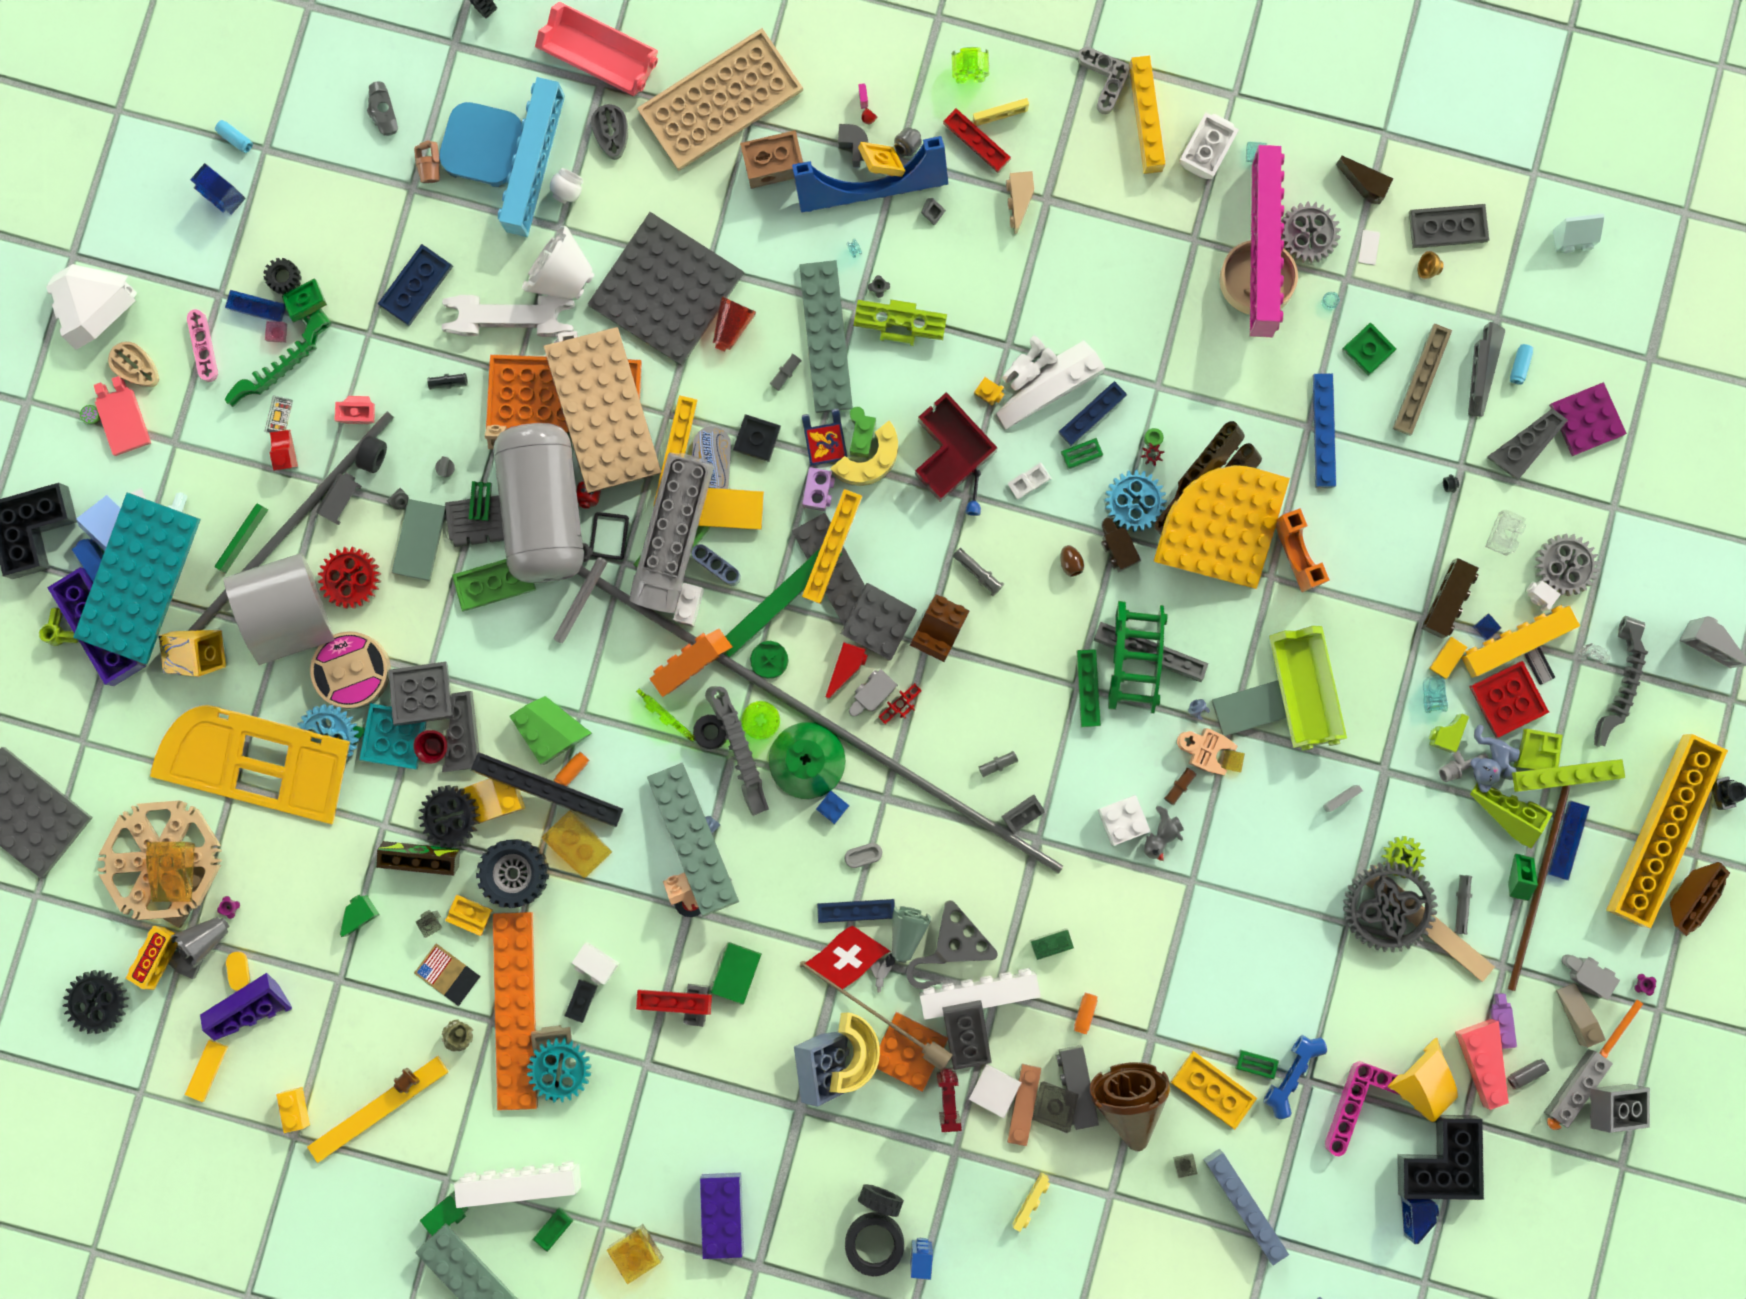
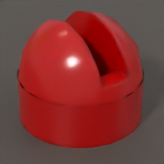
[861,108,878,125]

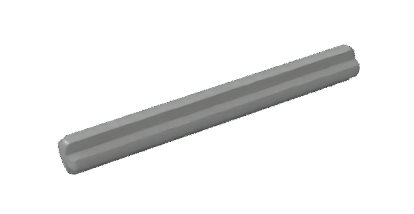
[554,557,607,643]

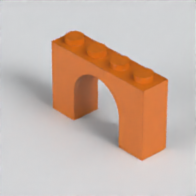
[1275,508,1330,592]

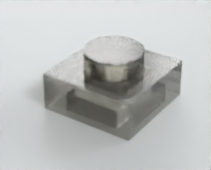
[1173,1153,1198,1178]

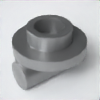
[435,456,455,477]

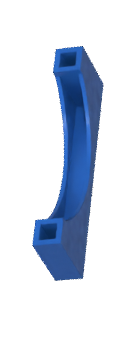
[792,136,949,213]

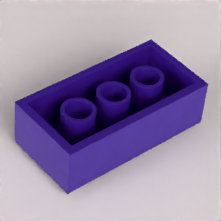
[700,1172,744,1259]

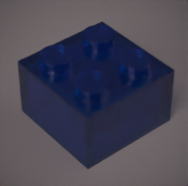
[190,163,246,215]

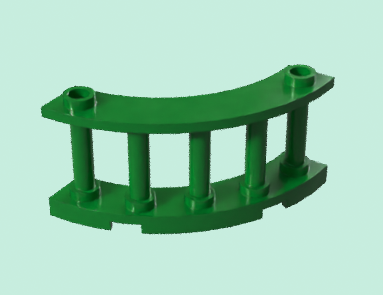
[1108,601,1168,714]

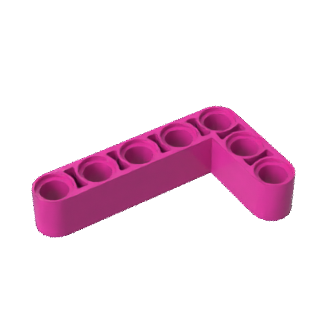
[1325,1061,1399,1157]

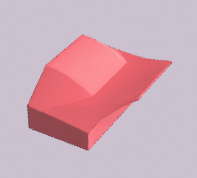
[335,396,375,424]

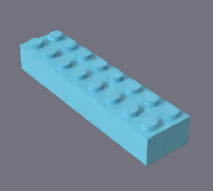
[498,77,565,237]

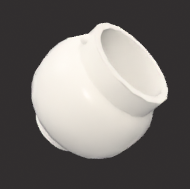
[550,168,583,204]

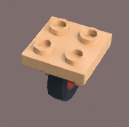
[663,872,701,917]

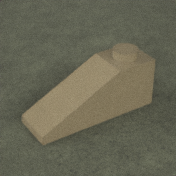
[1556,983,1606,1048]

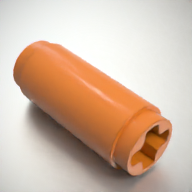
[554,752,590,786]
[1074,992,1098,1034]

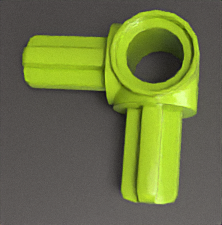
[39,608,79,646]

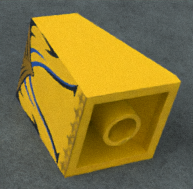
[159,630,226,677]

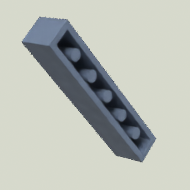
[1203,1149,1289,1266]

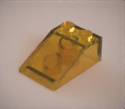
[541,810,613,879]
[146,842,195,902]

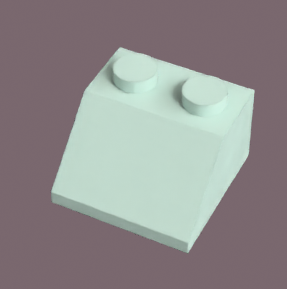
[1553,214,1604,253]

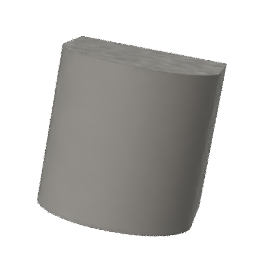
[224,553,335,665]

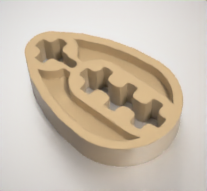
[108,342,159,387]

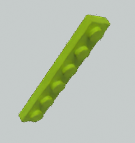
[1512,759,1625,792]

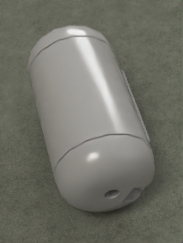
[494,423,584,583]

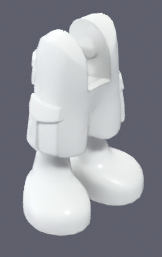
[1002,335,1058,391]

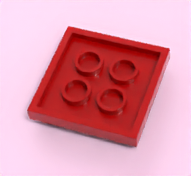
[1469,661,1550,738]

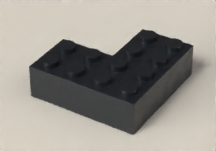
[0,482,77,579]
[1397,1115,1484,1200]

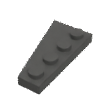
[1487,409,1568,481]
[442,691,479,772]

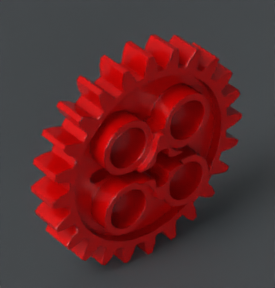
[318,547,381,609]

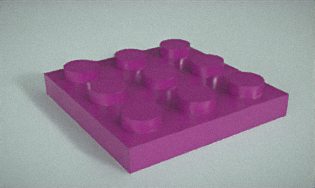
[1549,382,1627,456]

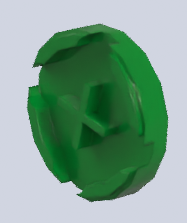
[750,641,789,679]

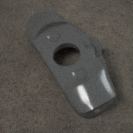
[367,81,398,136]

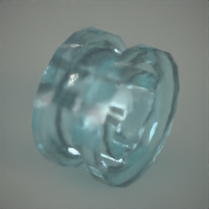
[846,239,862,258]
[1321,292,1340,311]

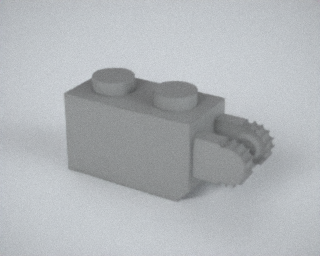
[849,669,898,716]
[1561,954,1620,1000]

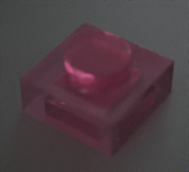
[265,321,287,343]

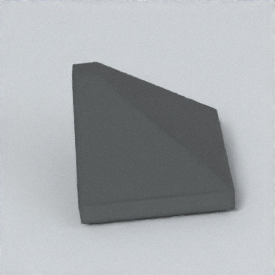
[921,198,946,225]

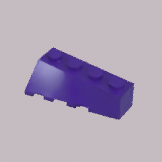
[200,973,292,1041]

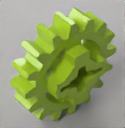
[1381,836,1426,878]

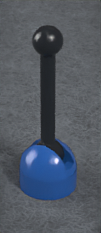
[965,470,981,516]

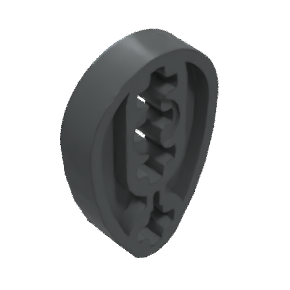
[591,104,628,159]

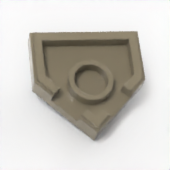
[531,1025,572,1065]

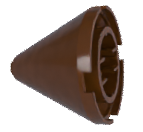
[1090,1062,1170,1151]

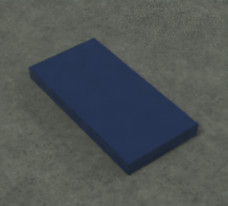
[378,244,453,326]

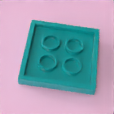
[359,703,427,770]

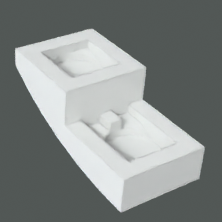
[1007,463,1052,499]

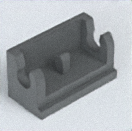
[1001,795,1045,834]
[683,983,709,1027]

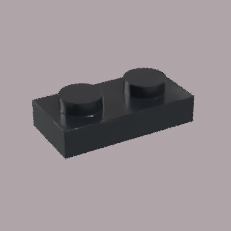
[565,979,598,1023]

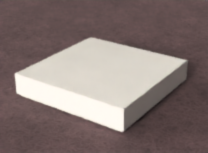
[969,1064,1022,1118]

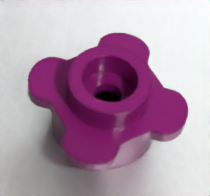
[217,896,240,919]
[1634,974,1657,996]

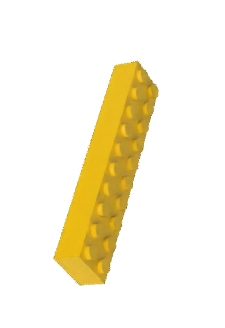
[1606,734,1728,928]

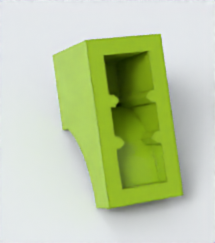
[1429,714,1469,753]

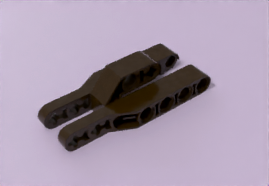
[1154,421,1262,535]

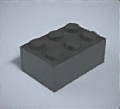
[1590,1084,1650,1133]

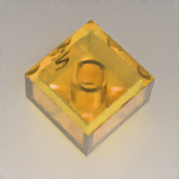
[606,1224,664,1285]

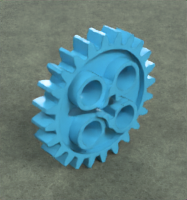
[1104,470,1167,532]
[297,704,359,761]

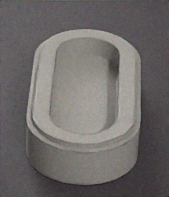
[845,843,882,868]

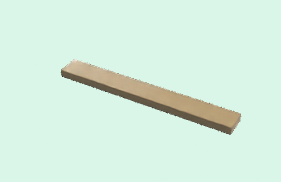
[1366,865,1495,982]

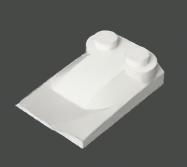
[1179,112,1239,179]

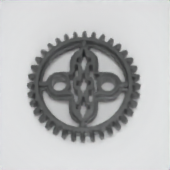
[1343,861,1438,953]

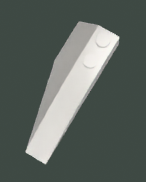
[996,341,1105,430]

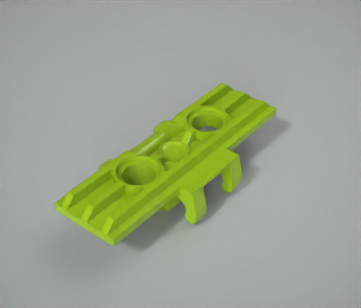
[853,299,947,346]

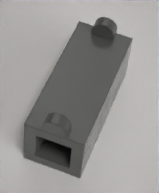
[316,472,362,525]

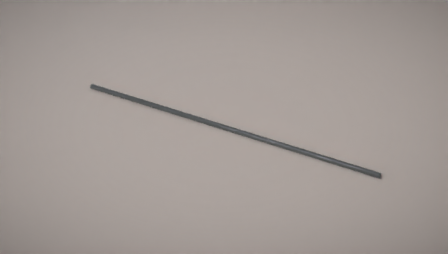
[577,566,1064,874]

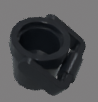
[1712,776,1746,810]

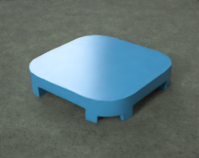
[439,102,523,187]

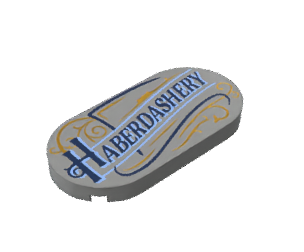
[692,426,731,489]

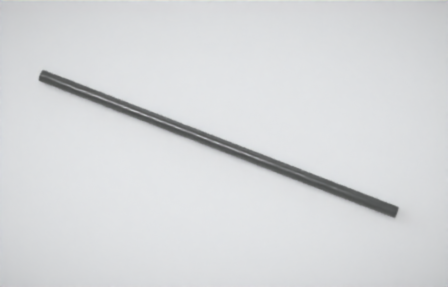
[188,411,394,631]

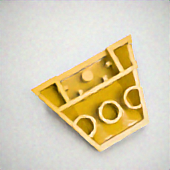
[1387,1038,1458,1122]

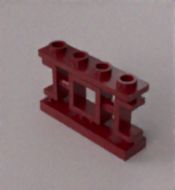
[936,1068,962,1132]

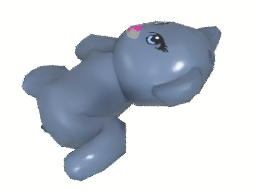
[1470,725,1520,792]

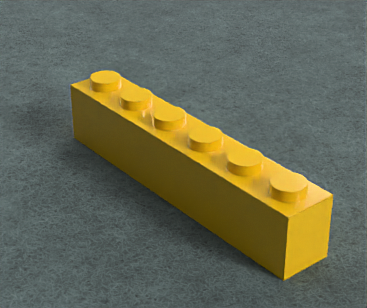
[1129,55,1165,174]
[1461,605,1580,678]

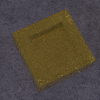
[1221,750,1245,772]

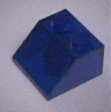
[1401,1197,1439,1244]

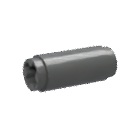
[1507,1059,1550,1089]

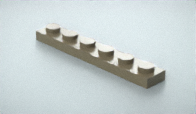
[1393,323,1452,436]

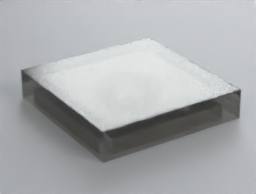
[1032,1081,1079,1133]

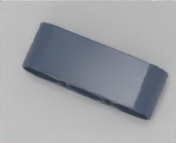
[692,544,741,586]

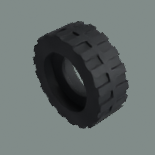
[858,1184,904,1217]

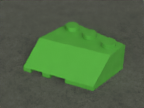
[509,696,592,765]

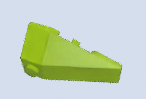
[1470,782,1553,849]

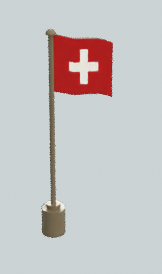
[800,925,953,1071]

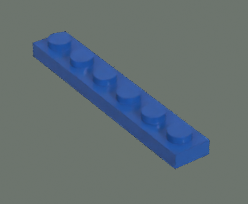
[1313,373,1336,487]

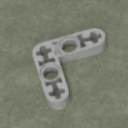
[1077,47,1129,114]

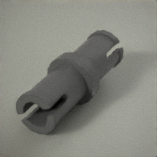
[769,353,802,391]
[978,751,1018,778]

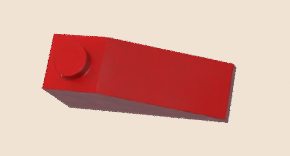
[825,642,868,699]

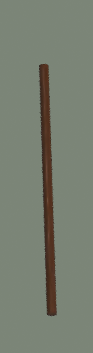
[1508,785,1571,991]

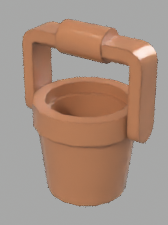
[414,140,440,183]

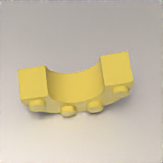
[830,420,898,486]
[829,1012,880,1093]

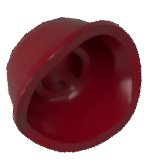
[413,730,447,764]

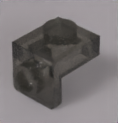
[416,910,442,938]

